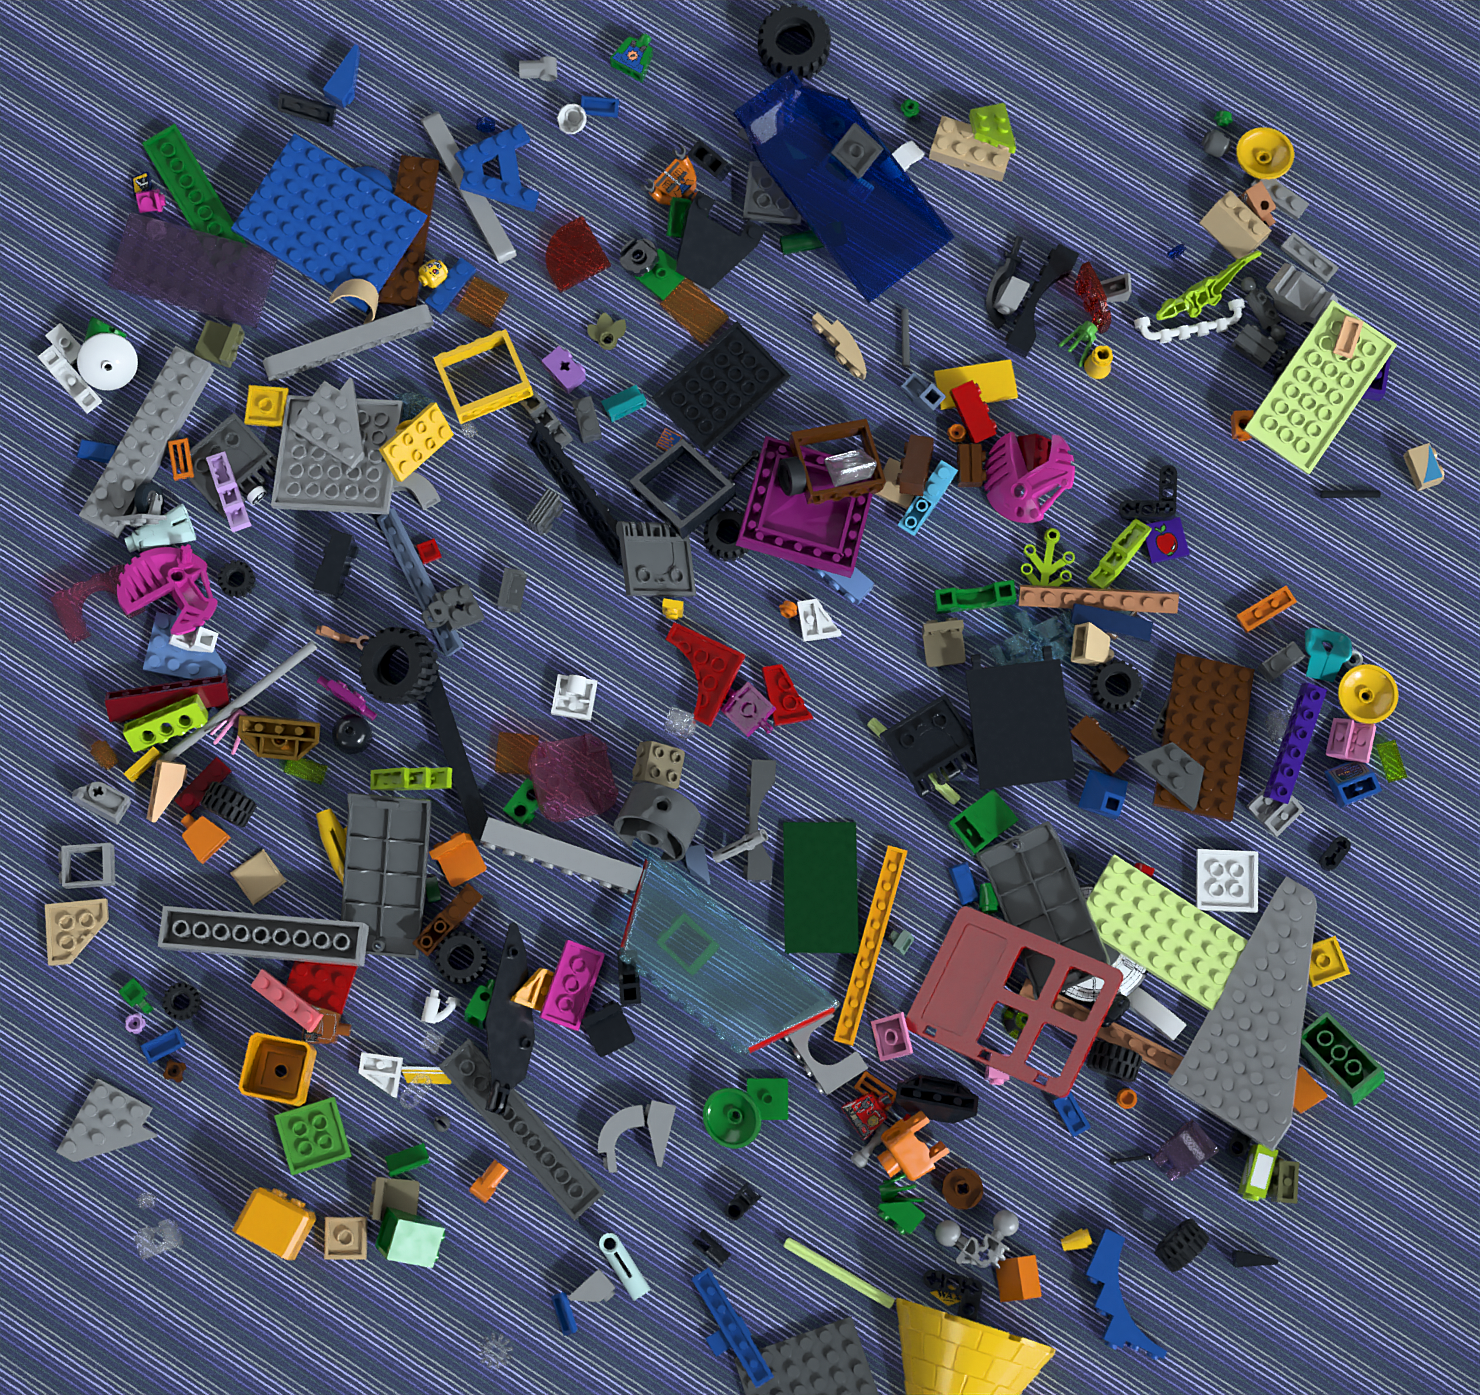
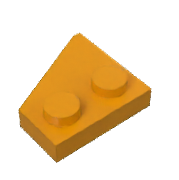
[511,968,554,1012]

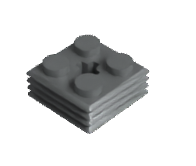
[526,488,564,536]

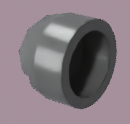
[434,1115,451,1132]

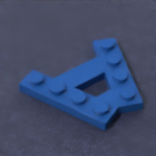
[454,124,540,212]

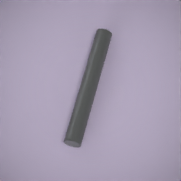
[901,309,910,367]

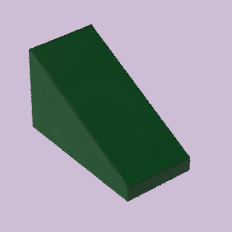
[426,876,442,904]

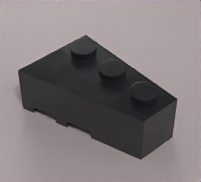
[312,528,359,600]

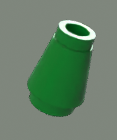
[979,883,999,914]

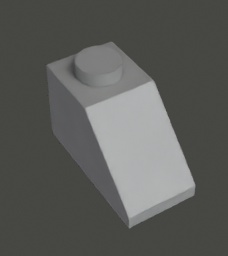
[993,276,1030,315]
[568,1269,616,1302]

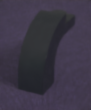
[617,950,642,1007]

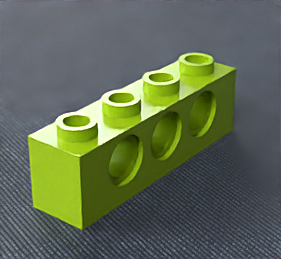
[123,694,209,753]

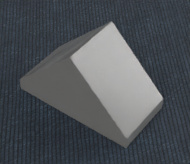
[1097,273,1132,302]

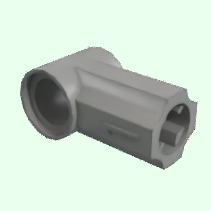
[519,56,557,81]

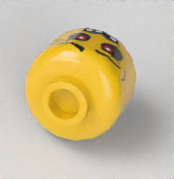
[418,259,448,288]

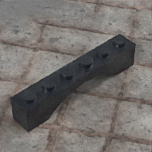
[1004,244,1079,358]

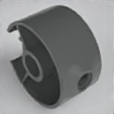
[614,783,701,862]

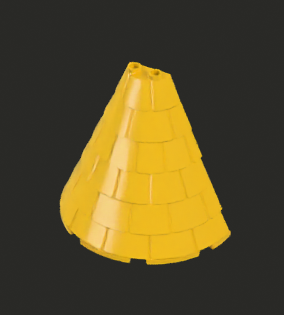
[896,1297,1056,1395]

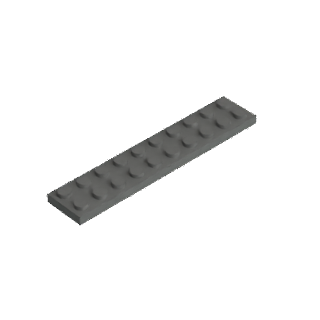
[438,1039,605,1221]

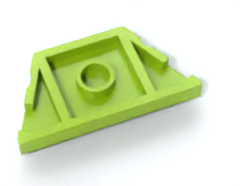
[969,103,1016,153]

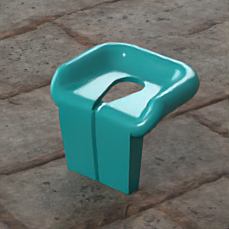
[1305,628,1352,682]

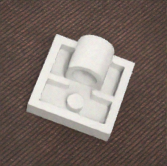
[551,674,598,721]

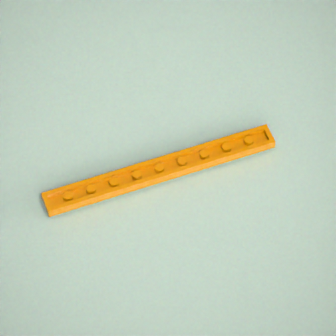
[833,845,907,1046]

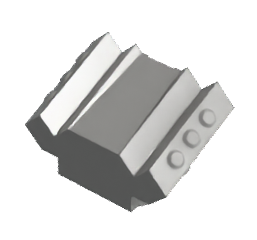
[1266,263,1338,326]

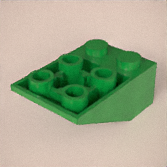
[947,789,1019,857]

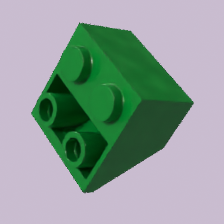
[875,1201,926,1235]

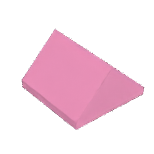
[871,1012,913,1061]

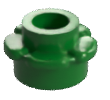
[900,99,919,118]
[1214,111,1233,126]

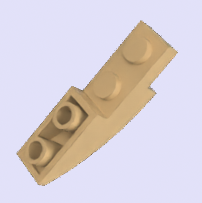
[812,312,867,380]

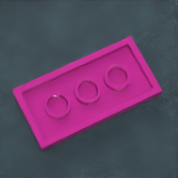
[539,940,605,1031]

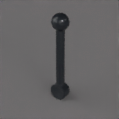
[728,450,759,481]
[1109,1153,1152,1165]

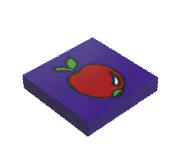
[1145,517,1190,564]

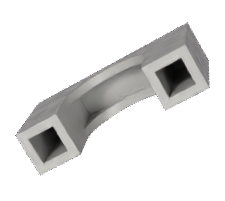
[780,999,868,1096]

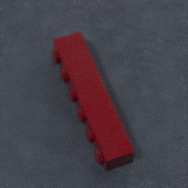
[104,674,231,723]

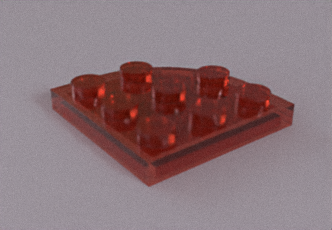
[545,216,611,293]
[1074,261,1111,334]

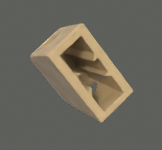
[1071,622,1114,666]

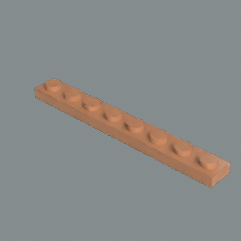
[1018,585,1179,614]

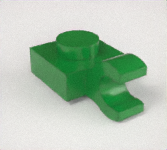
[118,978,153,1014]

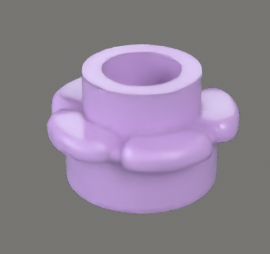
[125,1013,146,1034]

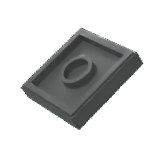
[831,123,883,179]

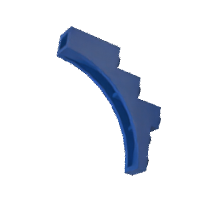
[1084,1229,1168,1361]

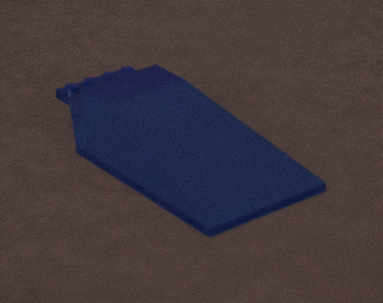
[732,70,955,304]

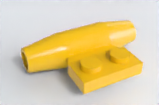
[316,808,347,885]

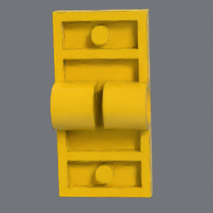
[379,402,454,482]

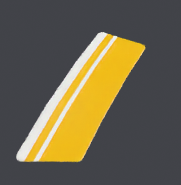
[401,1067,451,1084]

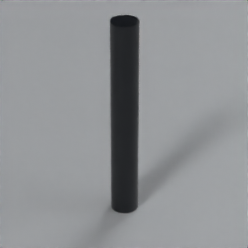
[1320,490,1381,498]

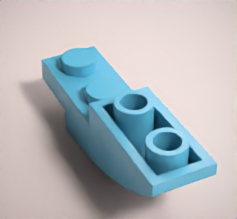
[898,460,958,536]

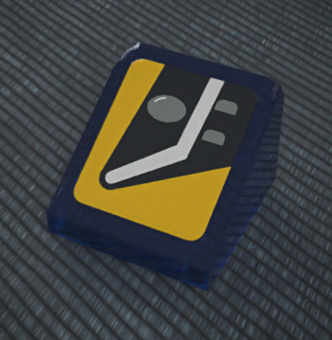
[131,171,153,197]

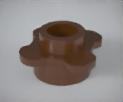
[163,1060,187,1083]

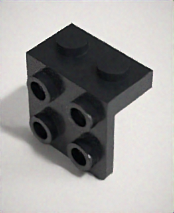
[581,1001,635,1057]

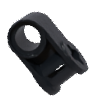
[724,1182,762,1221]

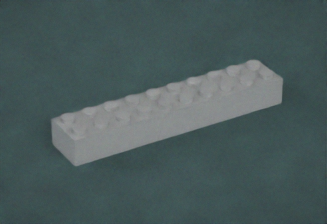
[78,346,214,539]
[158,906,369,967]

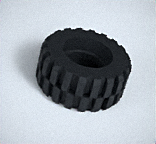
[758,4,831,82]
[359,627,439,705]

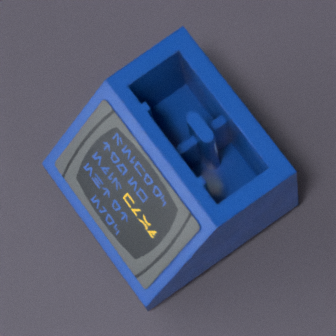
[1324,761,1382,808]

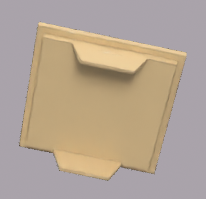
[230,849,287,905]

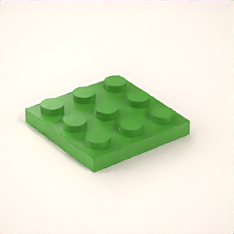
[275,1097,352,1176]

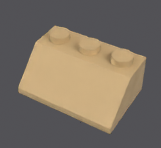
[1199,190,1271,260]

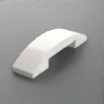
[38,345,102,414]

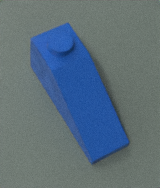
[323,44,361,108]

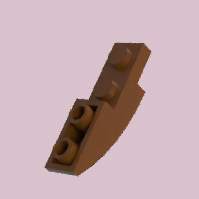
[412,883,483,957]

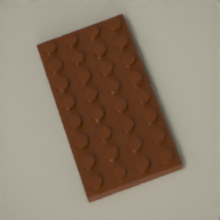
[1152,653,1255,822]

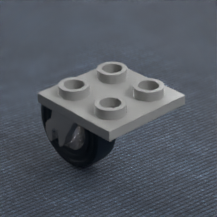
[109,483,167,527]

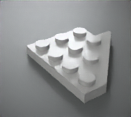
[289,378,364,470]
[56,1079,158,1162]

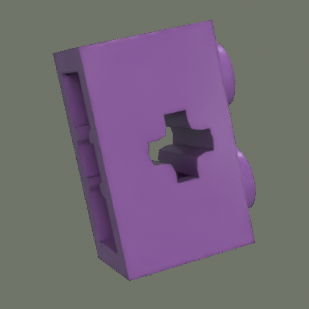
[541,346,586,394]

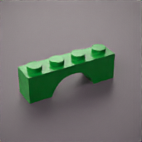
[933,580,1017,614]

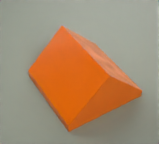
[995,1255,1042,1302]

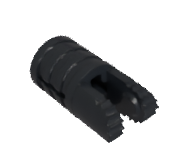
[1101,994,1130,1028]
[692,1230,731,1268]

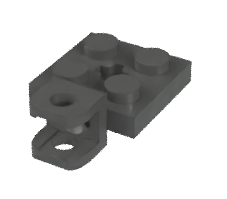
[421,584,485,632]

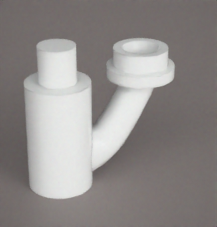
[421,989,461,1024]

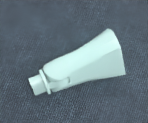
[124,504,196,552]

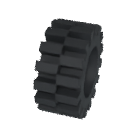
[218,560,256,599]
[162,983,202,1021]

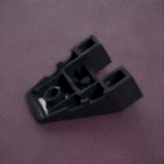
[675,191,766,291]

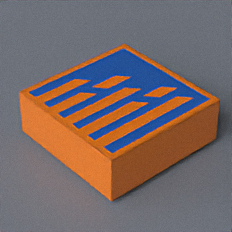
[656,428,683,451]

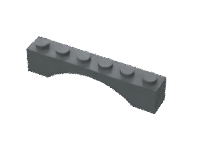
[743,759,776,883]

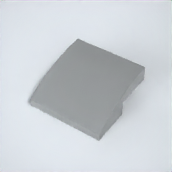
[1246,787,1305,837]

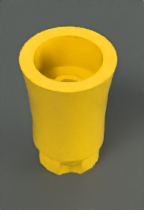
[1084,345,1113,379]

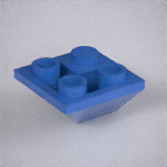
[1078,769,1128,820]

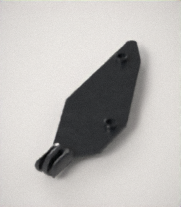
[485,922,535,1116]

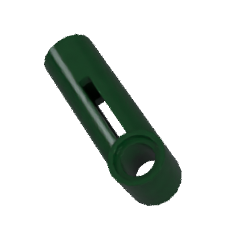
[779,222,848,256]

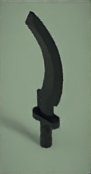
[986,236,1023,329]

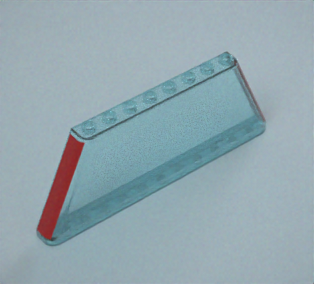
[619,853,840,1056]

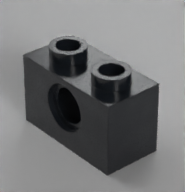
[687,139,733,182]

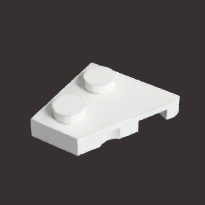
[797,599,842,642]

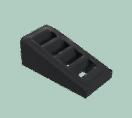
[1232,1250,1278,1268]

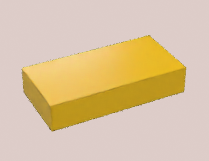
[123,746,162,783]

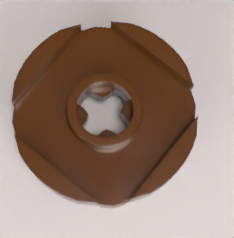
[942,1168,983,1210]

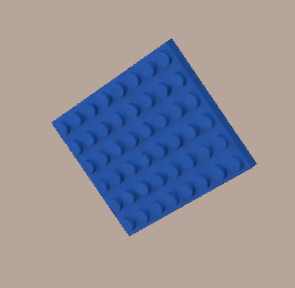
[231,133,428,313]

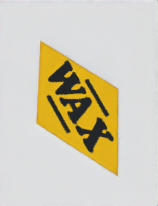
[930,1285,961,1306]

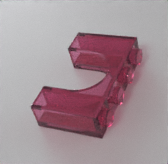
[50,564,147,644]

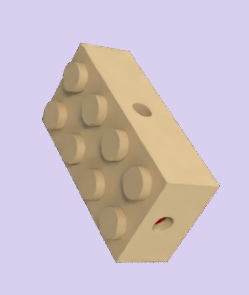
[929,116,1015,182]

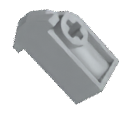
[72,782,131,825]

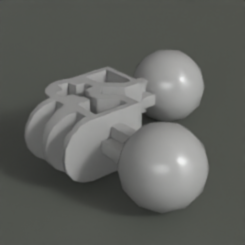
[935,1210,1019,1269]

